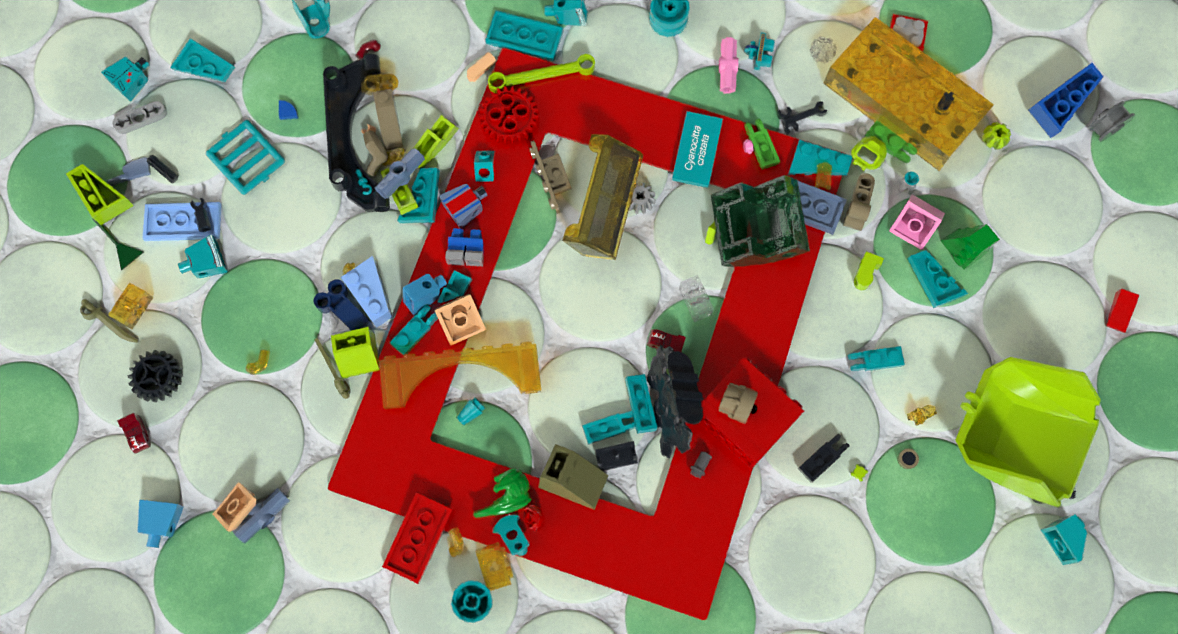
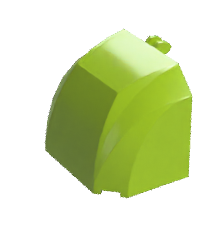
[955,357,1101,507]

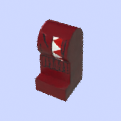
[647,329,686,352]
[117,413,151,454]

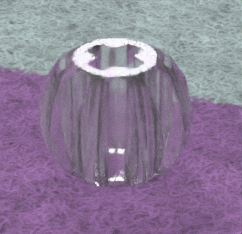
[810,36,837,64]

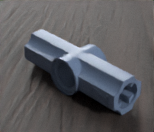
[375,148,425,199]
[233,488,290,543]

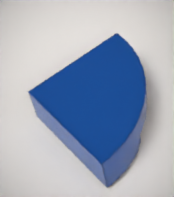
[279,100,298,120]

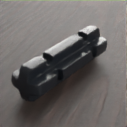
[146,155,179,183]

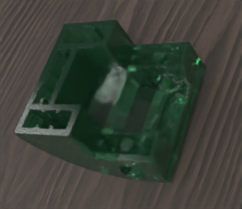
[711,175,810,267]

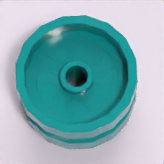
[649,0,690,37]

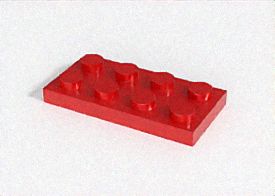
[382,492,454,584]

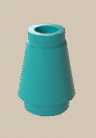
[456,397,485,426]

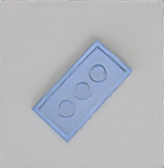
[143,202,222,241]

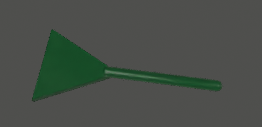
[92,218,144,271]

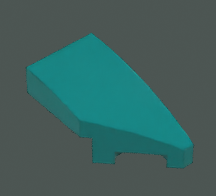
[437,270,472,303]

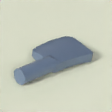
[107,157,151,186]

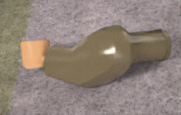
[361,124,388,177]

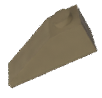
[373,89,403,151]

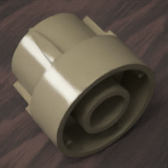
[719,383,758,424]

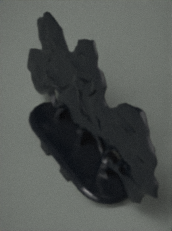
[646,345,703,458]

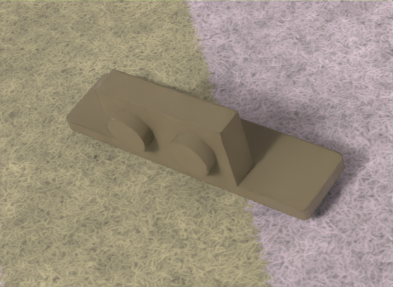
[529,141,572,213]

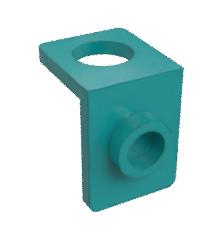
[474,151,495,182]

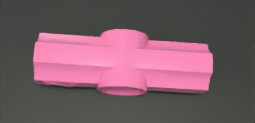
[719,37,738,94]

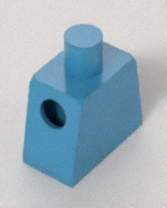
[403,274,447,316]
[138,500,184,548]

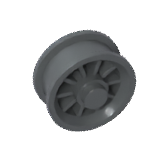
[1088,101,1135,142]

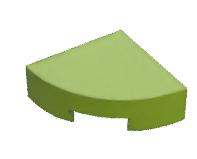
[705,219,719,245]

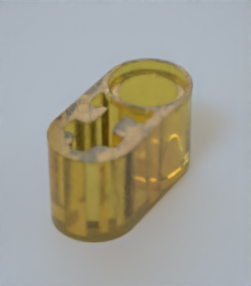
[361,74,398,95]

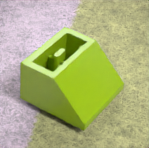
[331,327,380,379]

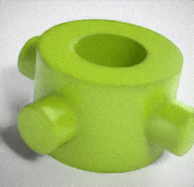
[850,464,868,482]

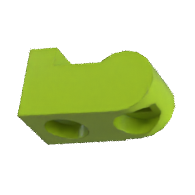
[853,251,884,290]

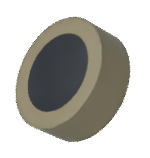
[897,449,919,469]

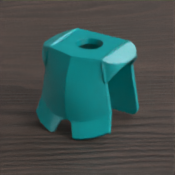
[292,0,330,39]

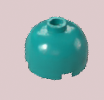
[451,581,493,623]

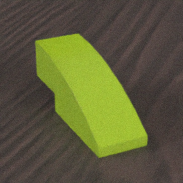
[413,115,459,169]

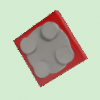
[886,14,928,55]

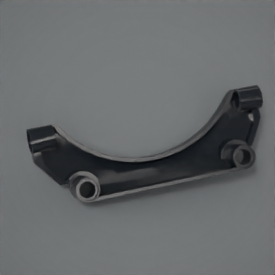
[323,54,390,212]

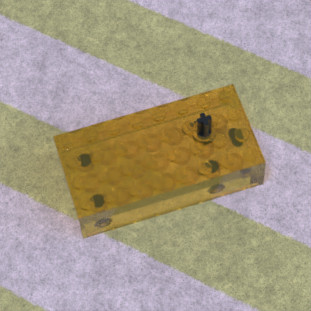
[823,17,994,171]

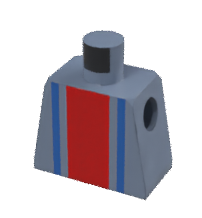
[439,184,488,229]

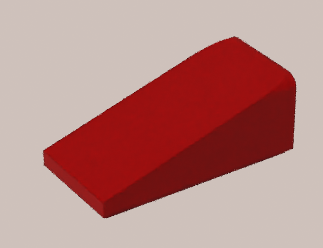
[1106,289,1139,333]

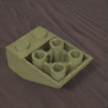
[539,444,609,509]

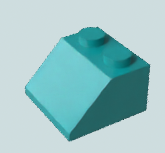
[1041,514,1087,565]

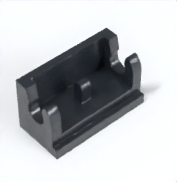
[595,441,638,471]

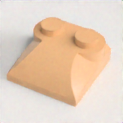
[435,294,486,345]
[213,482,256,532]

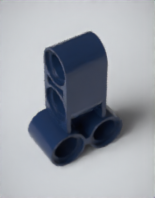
[313,279,370,331]

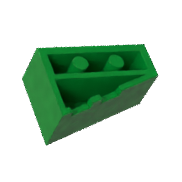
[940,224,1000,270]

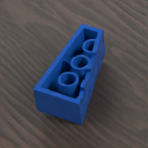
[1028,63,1104,138]

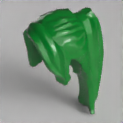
[473,468,532,518]

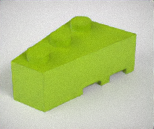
[66,164,134,225]

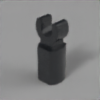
[190,198,212,232]

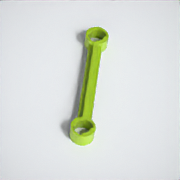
[488,54,595,94]

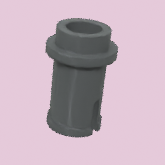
[690,451,712,478]

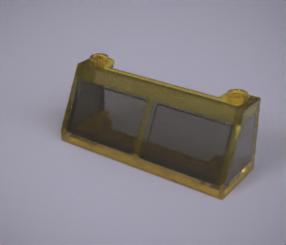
[562,134,643,260]

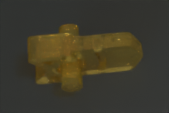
[382,148,406,166]
[815,162,832,190]
[907,405,937,426]

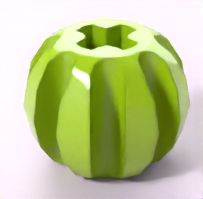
[982,122,1011,150]

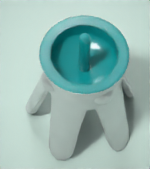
[898,172,919,195]

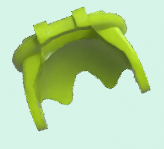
[851,136,887,171]

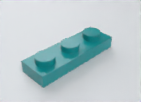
[625,374,657,434]

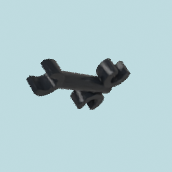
[777,101,827,135]

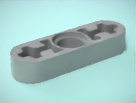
[112,101,167,134]

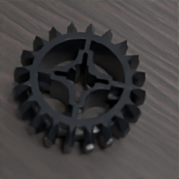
[127,350,183,402]

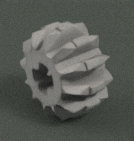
[624,182,656,215]

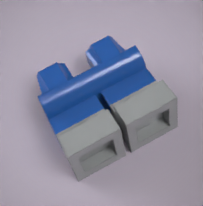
[445,228,484,266]

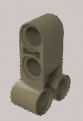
[843,173,875,231]

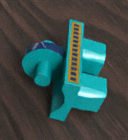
[744,33,775,71]

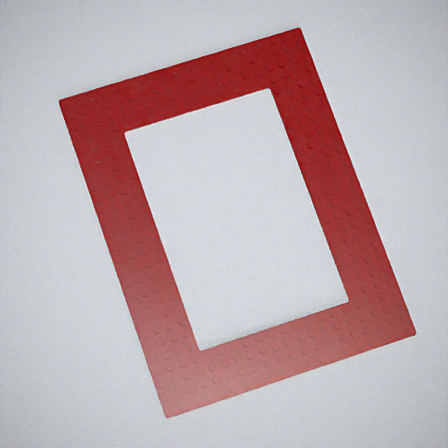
[328,48,846,621]

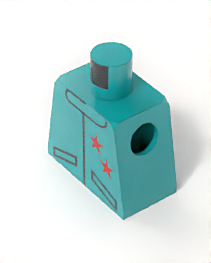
[101,57,150,102]

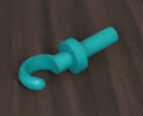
[356,169,372,195]

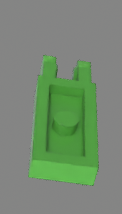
[744,119,780,170]
[865,120,917,163]

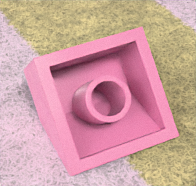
[889,194,945,250]

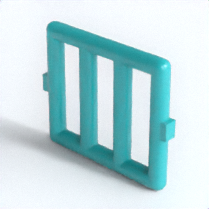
[206,120,285,195]

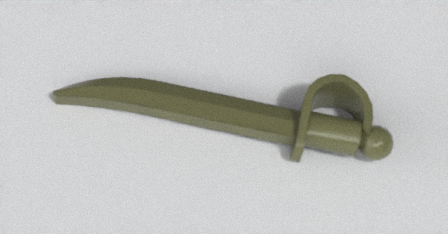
[80,299,138,343]
[314,338,351,399]

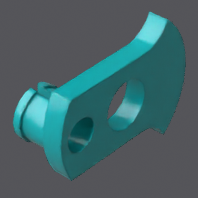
[493,515,530,556]

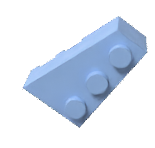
[341,256,392,328]

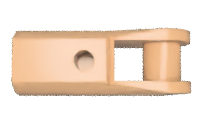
[467,52,496,82]

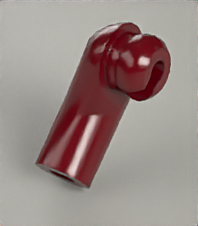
[355,39,381,60]

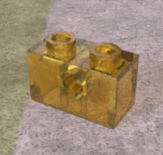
[108,283,153,330]
[476,542,514,591]

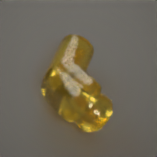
[246,350,270,375]
[448,527,464,557]

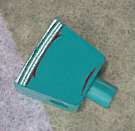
[544,0,588,26]
[178,235,228,278]

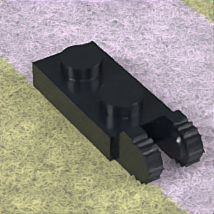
[798,433,850,483]

